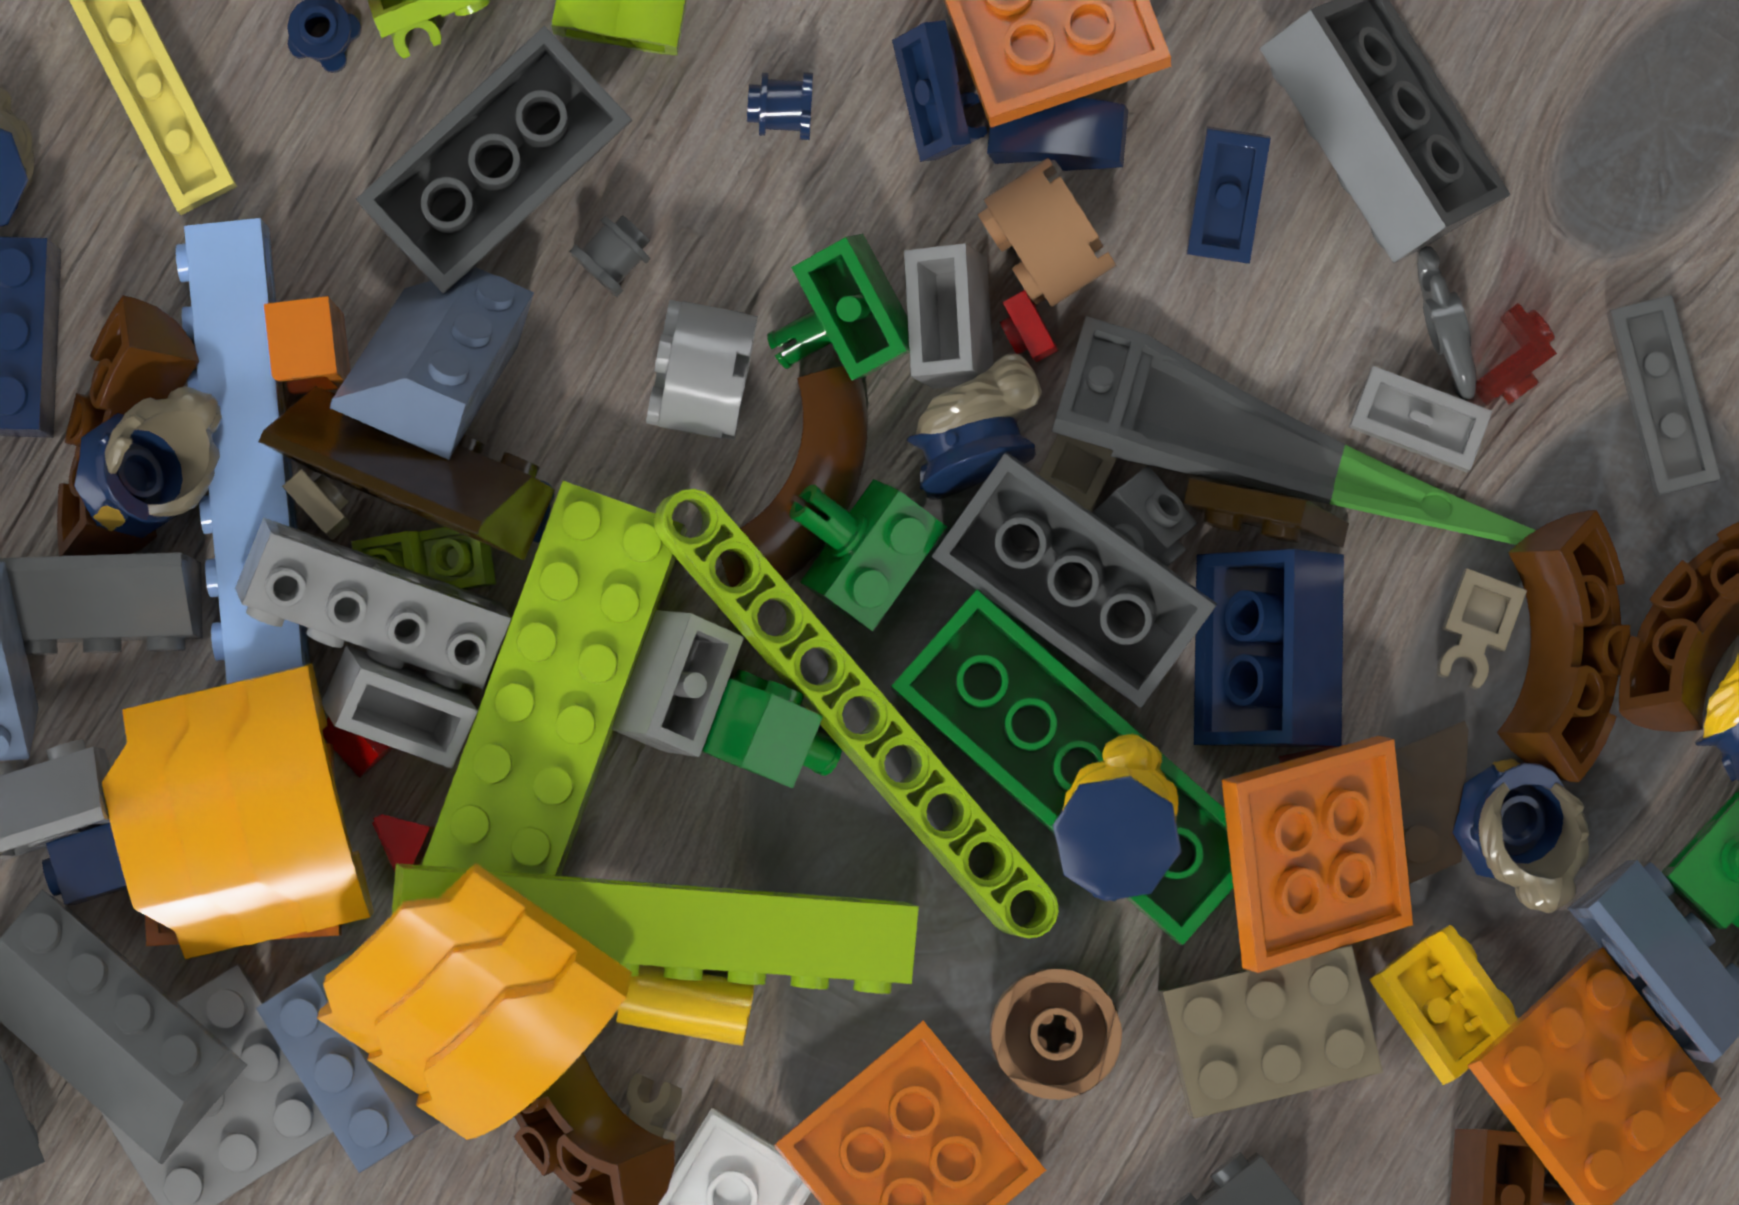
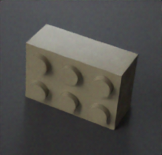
[1158,945,1383,1119]

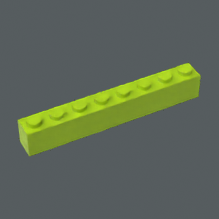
[392,863,919,994]

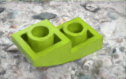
[351,527,496,590]

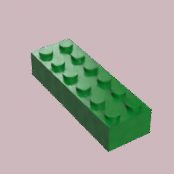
[891,590,1233,945]

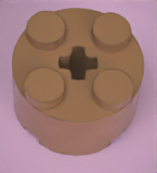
[977,158,1117,307]
[990,968,1122,1100]

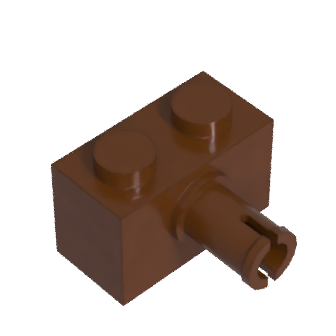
[1450,1129,1572,1205]

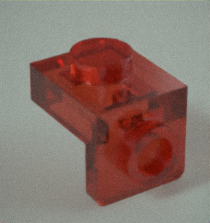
[1475,303,1557,406]

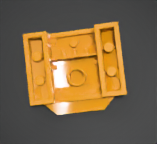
[102,663,374,959]
[317,863,632,1140]

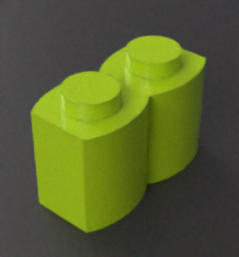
[551,0,687,56]

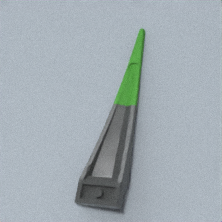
[1052,316,1536,545]

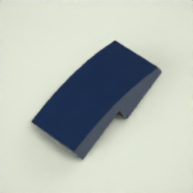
[987,98,1128,171]

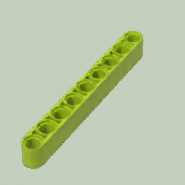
[654,489,1059,939]

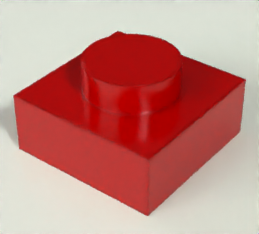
[999,290,1059,363]

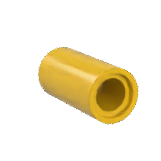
[616,965,755,1046]

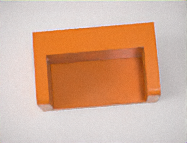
[264,296,350,395]

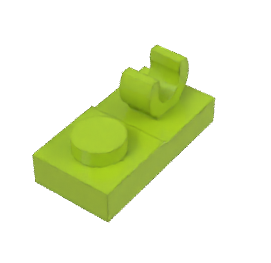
[368,0,490,59]

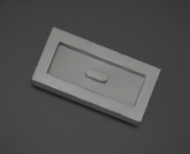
[1348,366,1493,473]

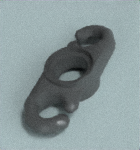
[1417,246,1477,401]

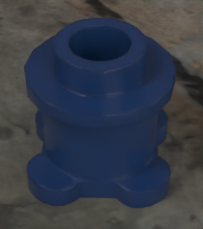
[287,0,362,73]
[747,72,813,140]

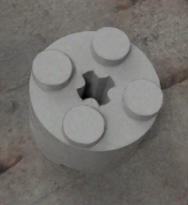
[646,300,758,440]

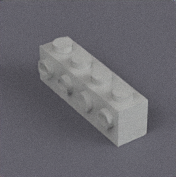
[235,517,512,690]

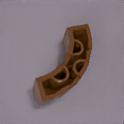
[57,295,199,556]
[720,366,868,587]
[1496,510,1631,782]
[1619,521,1739,732]
[514,1053,675,1205]

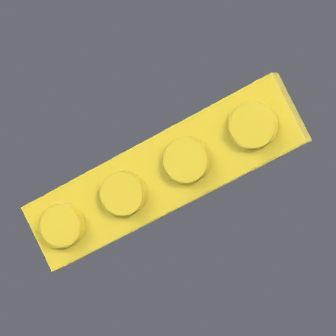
[69,0,238,215]

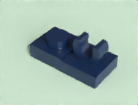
[892,20,987,162]
[1186,126,1271,264]

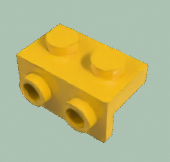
[1369,925,1518,1085]

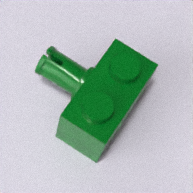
[767,234,910,381]
[789,479,947,631]
[702,669,842,788]
[1661,788,1739,929]

